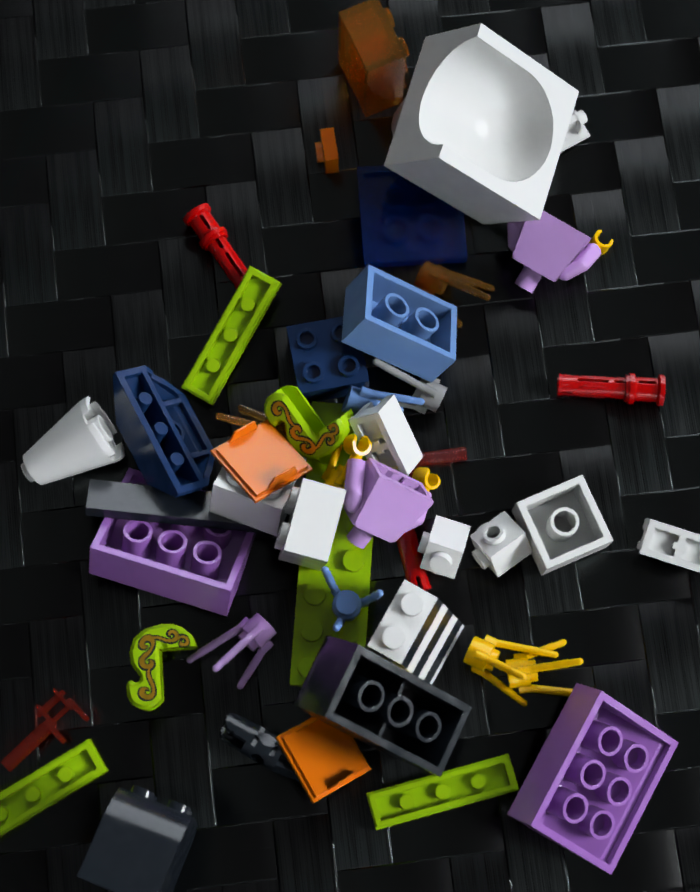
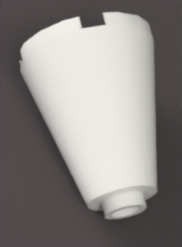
[21,396,125,485]

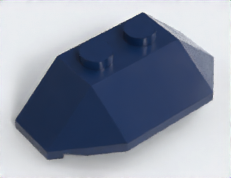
[113,365,215,497]

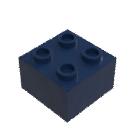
[286,316,369,403]

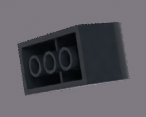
[293,635,472,777]
[77,785,198,892]

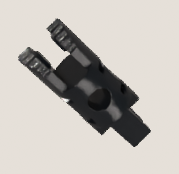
[219,712,299,782]

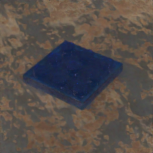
[357,165,468,268]

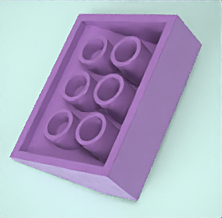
[89,468,256,616]
[507,683,679,875]

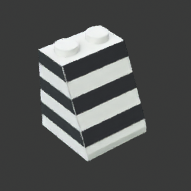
[367,579,464,685]

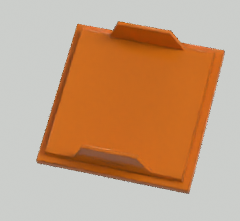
[210,419,313,503]
[275,717,371,804]

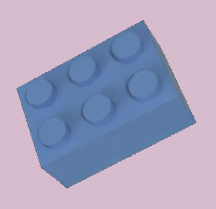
[341,264,457,383]

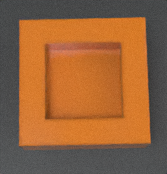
[314,127,339,174]

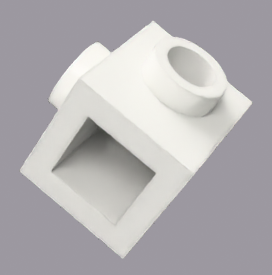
[470,511,533,577]
[417,515,471,579]

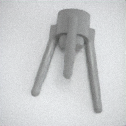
[372,358,447,414]

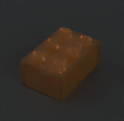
[339,0,409,117]

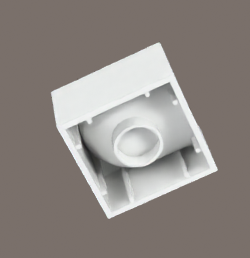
[384,23,579,225]

